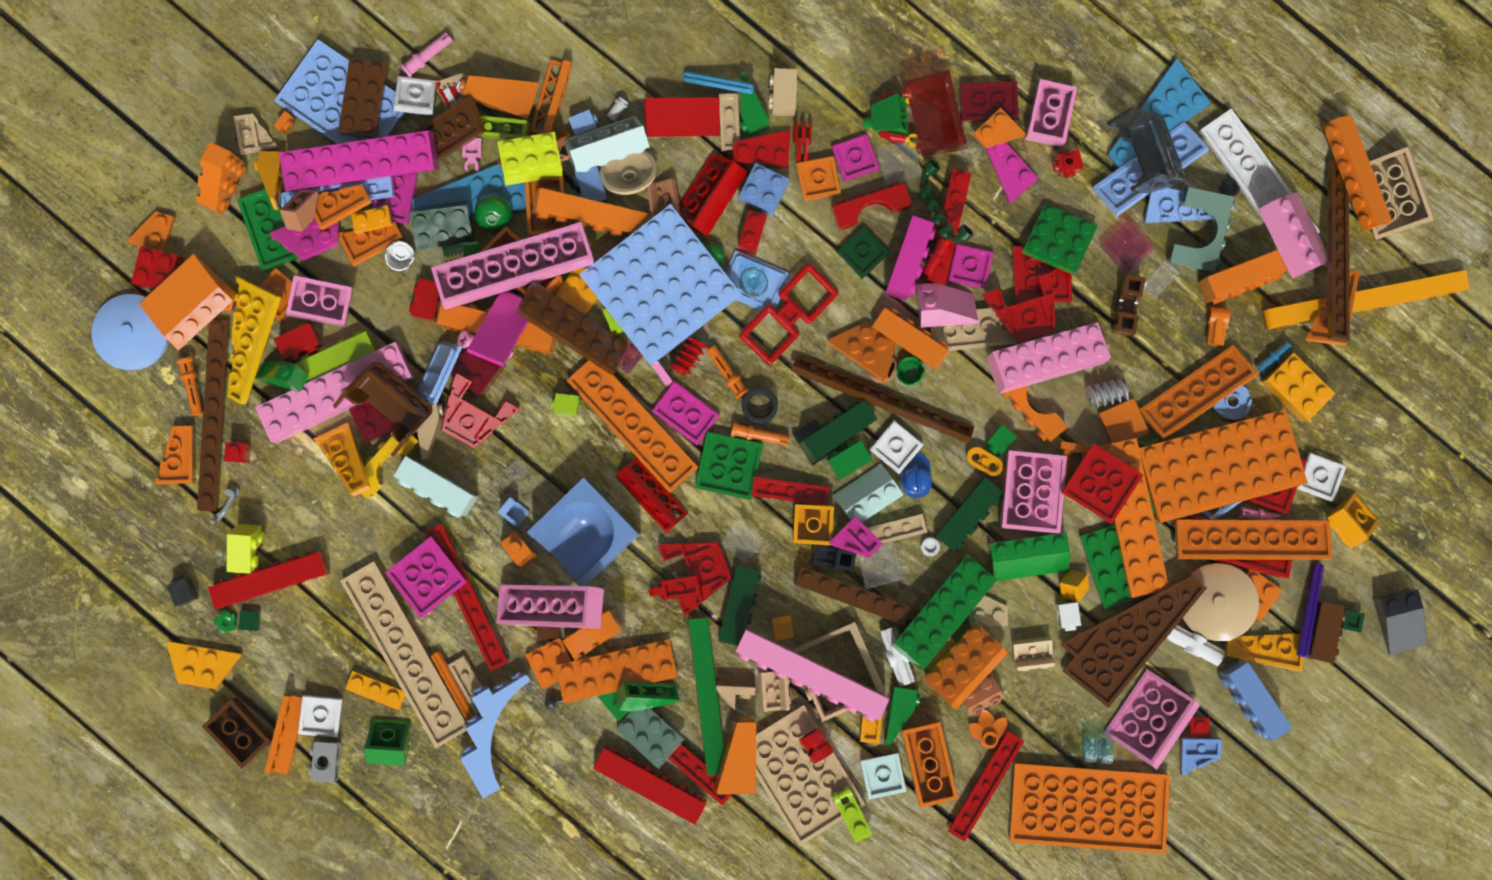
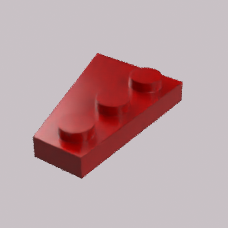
[731,130,790,169]
[1249,459,1307,515]

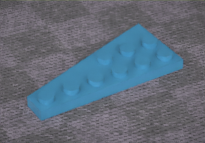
[1107,58,1211,169]
[412,164,527,215]

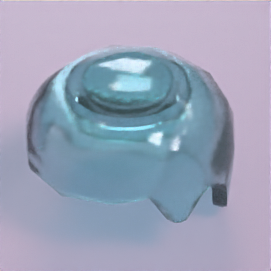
[739,266,769,298]

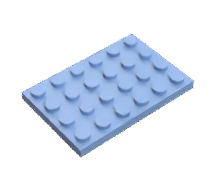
[274,40,406,144]

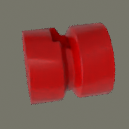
[799,727,834,764]

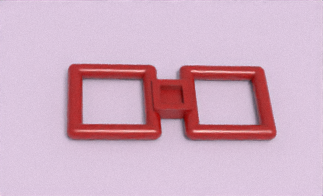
[739,263,839,365]

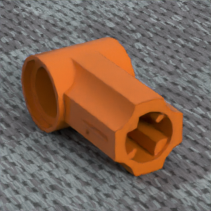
[1206,307,1231,346]

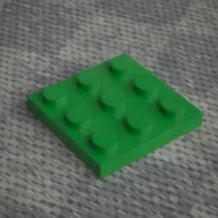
[1022,203,1098,275]
[695,432,763,500]

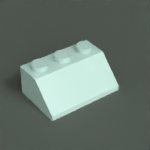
[833,464,903,522]

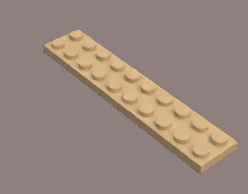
[341,561,467,749]

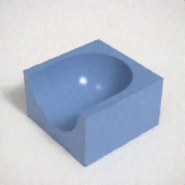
[527,477,640,586]

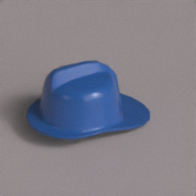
[900,452,932,498]

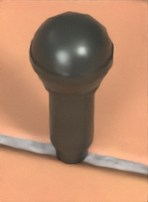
[544,696,564,710]

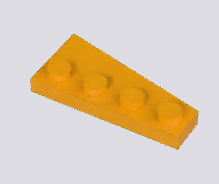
[314,423,371,497]
[1224,633,1304,671]

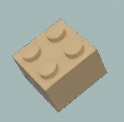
[769,68,798,117]

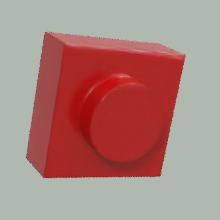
[1189,717,1210,737]

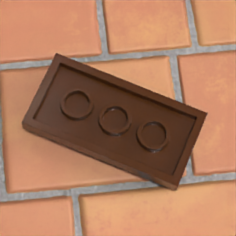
[338,58,389,139]
[415,96,486,162]

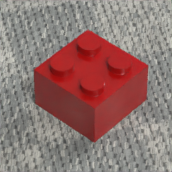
[131,246,185,290]

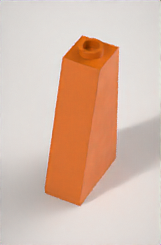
[458,76,539,120]
[714,717,756,794]

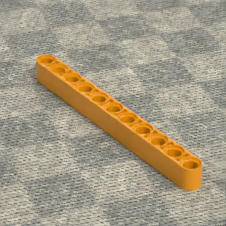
[1263,270,1471,330]

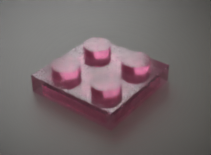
[1100,220,1155,274]

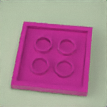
[385,536,467,618]

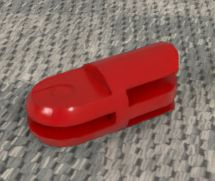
[793,121,812,162]

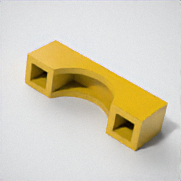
[361,432,419,499]

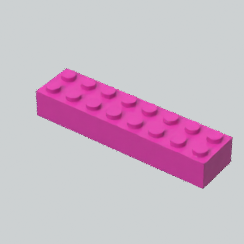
[279,131,440,191]

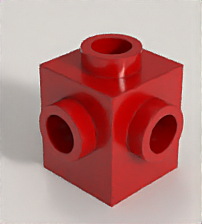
[1052,149,1084,178]

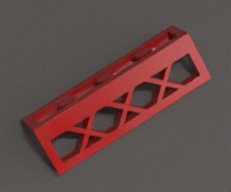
[616,458,688,534]

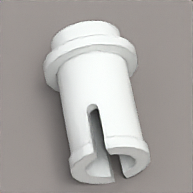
[606,97,628,122]

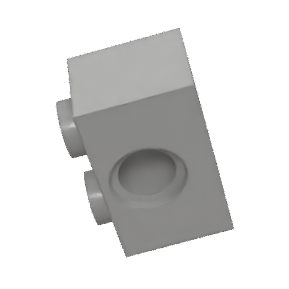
[308,740,342,783]

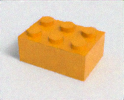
[1261,353,1336,422]

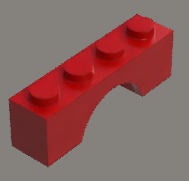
[832,182,912,231]

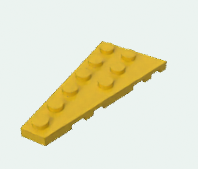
[228,277,281,404]

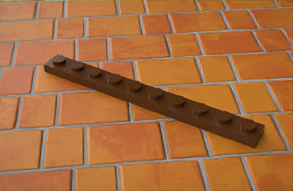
[1328,158,1350,342]
[197,320,230,512]
[791,355,974,444]

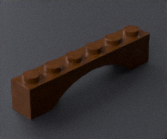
[794,566,911,625]

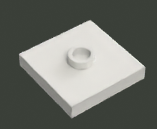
[394,76,436,116]
[870,420,923,474]
[1297,453,1346,502]
[298,695,343,738]

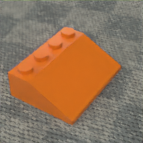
[139,253,237,350]

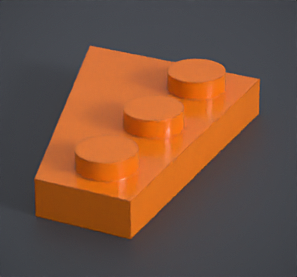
[314,184,372,230]
[338,221,405,267]
[154,426,195,485]

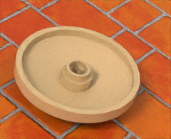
[1183,563,1259,641]

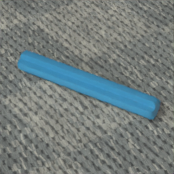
[683,71,754,94]

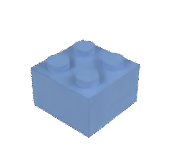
[739,163,790,217]

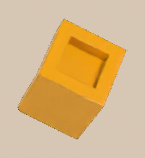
[1060,570,1089,602]
[772,615,794,641]

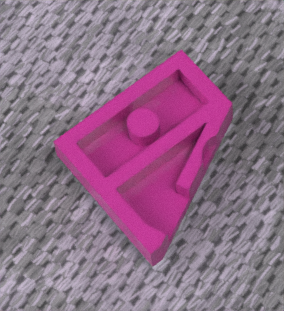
[829,516,883,558]

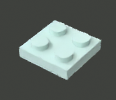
[860,752,907,799]

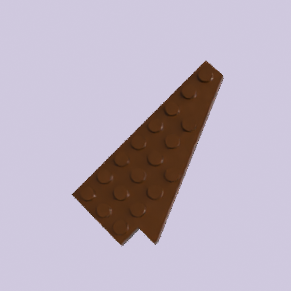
[1060,575,1207,708]

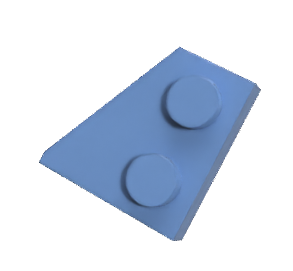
[1180,737,1222,776]

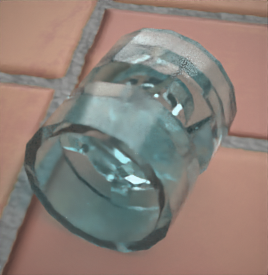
[1082,737,1115,764]

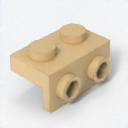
[1012,637,1055,671]
[758,671,791,712]

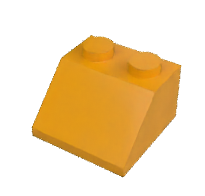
[1326,492,1380,549]

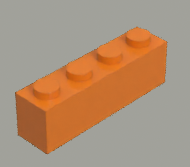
[872,308,950,370]

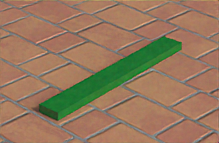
[688,617,724,775]

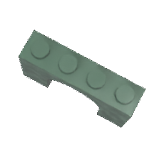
[1167,187,1235,272]

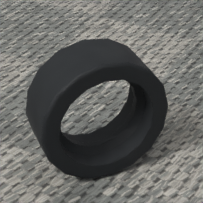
[742,387,778,424]

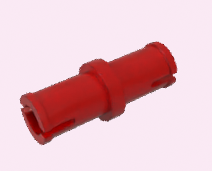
[922,238,951,278]

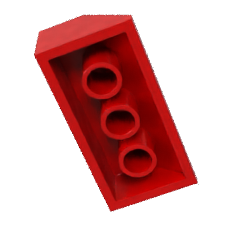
[679,153,747,236]

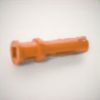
[706,345,750,400]
[176,357,203,416]
[730,420,790,446]

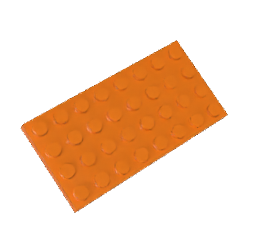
[1139,409,1308,524]
[1009,763,1170,854]

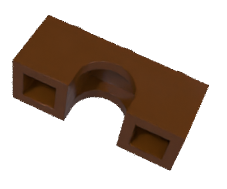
[1112,274,1146,337]

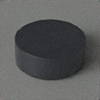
[1219,178,1240,196]

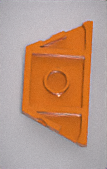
[828,323,896,383]

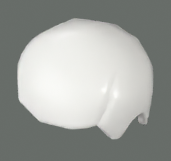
[385,240,415,271]

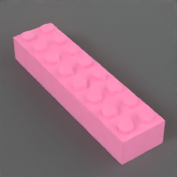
[431,222,594,310]
[255,342,416,444]
[736,628,889,722]

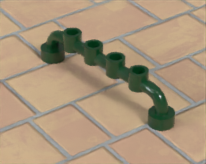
[919,159,974,243]

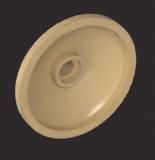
[600,151,657,195]

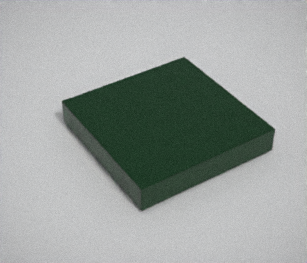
[836,226,890,279]

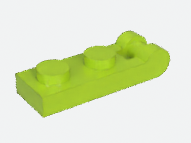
[831,785,873,843]

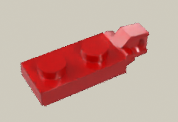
[649,575,702,600]

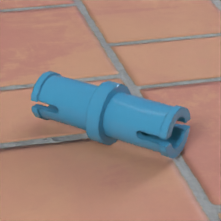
[1256,341,1294,375]

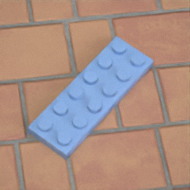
[1093,122,1209,217]

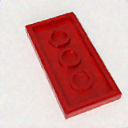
[644,97,720,137]

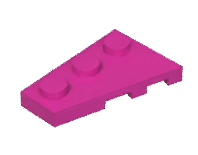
[986,143,1039,204]

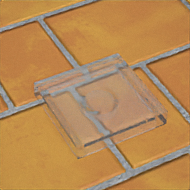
[876,140,922,186]

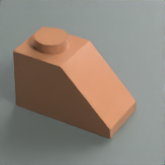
[280,189,318,231]

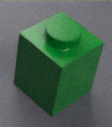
[985,424,1017,455]

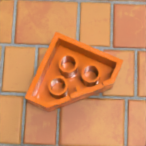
[196,142,247,215]
[563,608,625,660]

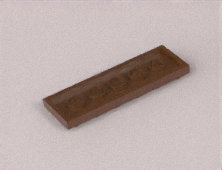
[515,280,628,375]

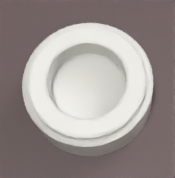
[920,537,940,556]

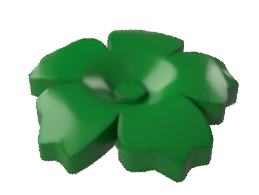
[213,610,237,634]

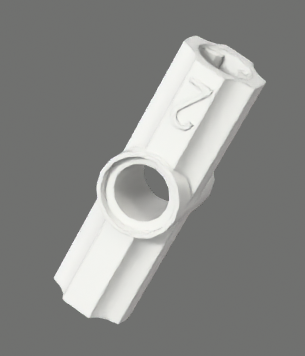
[1166,625,1225,666]
[880,626,915,687]

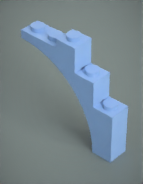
[458,672,530,799]

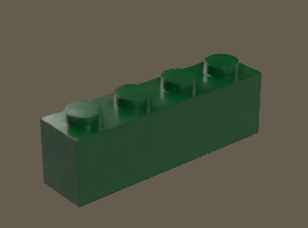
[799,400,878,463]
[934,477,1003,551]
[718,566,762,646]

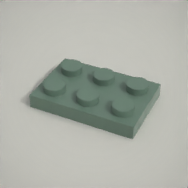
[616,708,684,769]

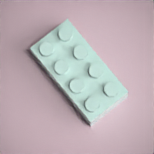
[563,116,649,172]
[394,456,478,518]

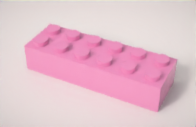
[986,322,1111,394]
[496,585,604,629]

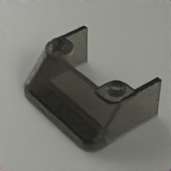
[1107,107,1186,194]

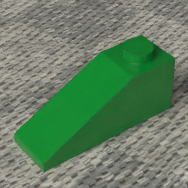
[739,72,770,136]
[255,361,309,392]
[614,681,680,712]
[884,686,920,746]

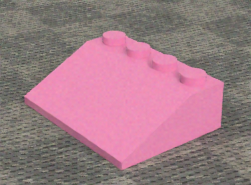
[1258,192,1328,279]
[999,450,1067,533]
[1104,670,1200,769]

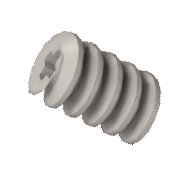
[1086,378,1129,408]

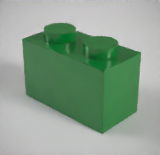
[827,440,873,481]

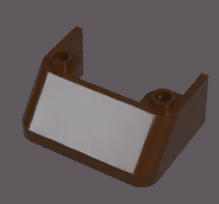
[333,362,433,457]

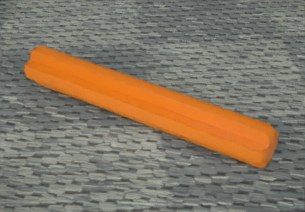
[431,651,475,721]

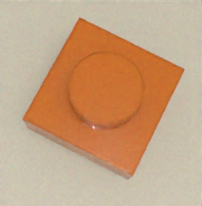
[274,111,295,135]

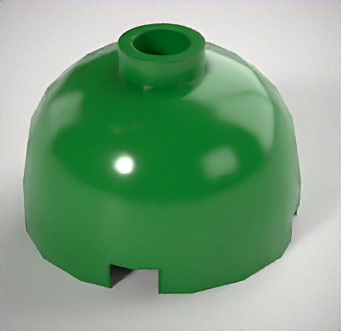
[474,193,513,232]

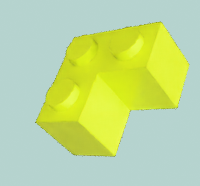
[227,524,264,573]

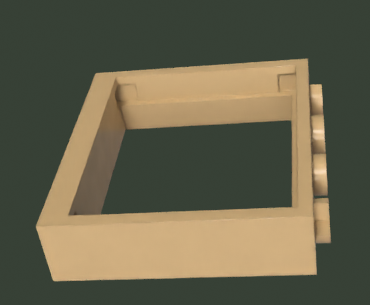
[791,621,887,722]

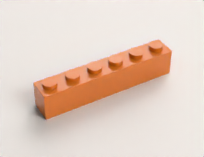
[1323,115,1392,232]
[532,188,651,236]

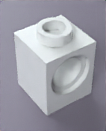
[1055,602,1081,631]

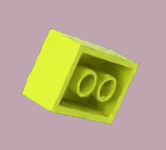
[497,132,563,186]

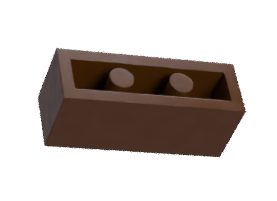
[1305,601,1346,663]

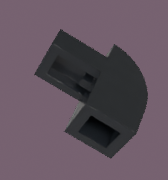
[811,545,856,571]

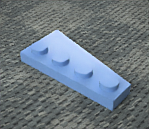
[1144,186,1212,223]

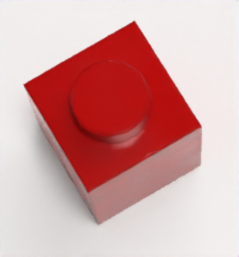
[224,442,251,464]

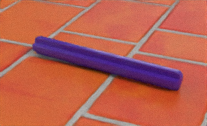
[1296,563,1324,657]

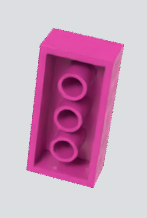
[885,216,936,301]

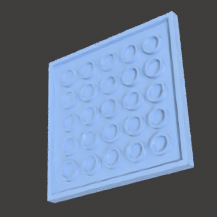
[579,204,742,366]

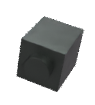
[166,576,199,607]

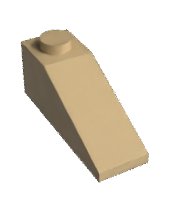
[417,401,444,461]

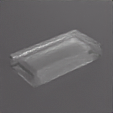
[1143,259,1181,300]

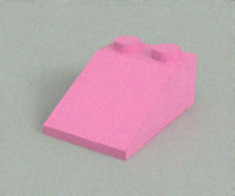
[916,283,979,327]

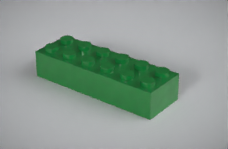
[891,555,997,671]

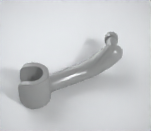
[210,485,240,524]

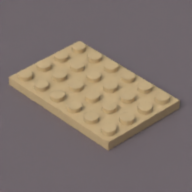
[756,704,865,846]

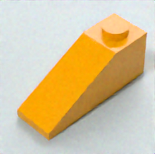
[254,151,283,210]

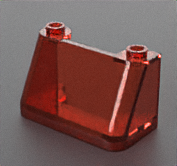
[902,69,968,157]

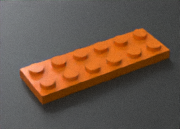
[1140,345,1258,441]
[555,639,678,704]

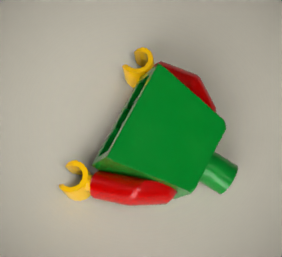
[863,89,918,148]

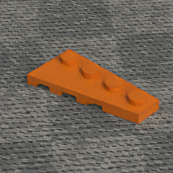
[1306,270,1360,346]

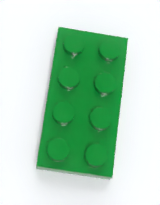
[237,189,299,271]
[1079,525,1141,610]

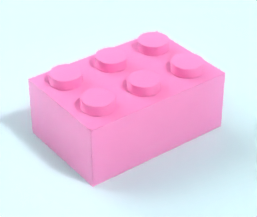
[1025,79,1077,148]
[286,276,353,327]

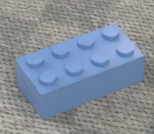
[1218,660,1292,741]

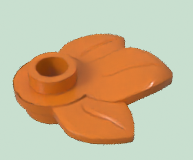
[969,710,1007,749]

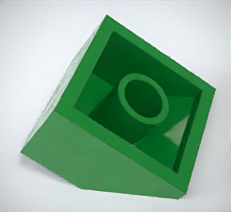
[364,718,411,766]

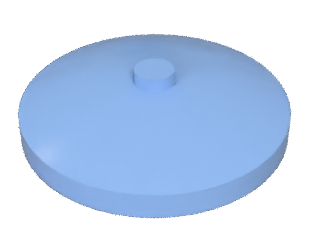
[92,294,169,371]

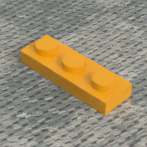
[345,671,405,710]

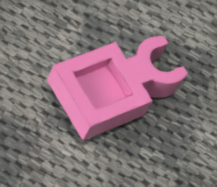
[462,138,482,172]

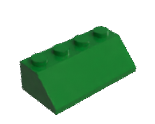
[987,533,1070,581]

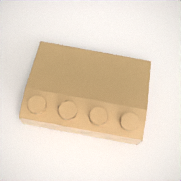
[1370,147,1436,240]

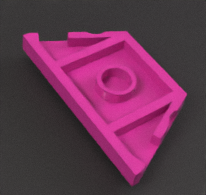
[269,218,339,261]

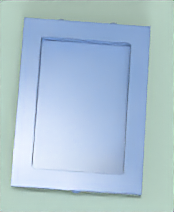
[725,250,791,315]
[418,340,462,404]

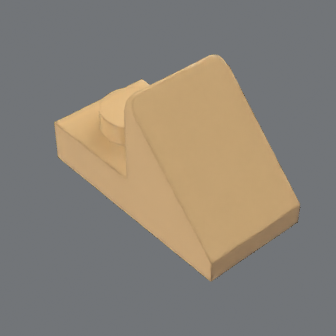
[716,684,755,710]

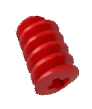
[669,336,709,378]

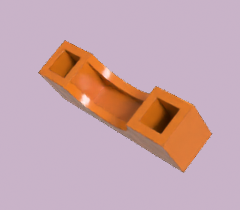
[1001,386,1068,443]

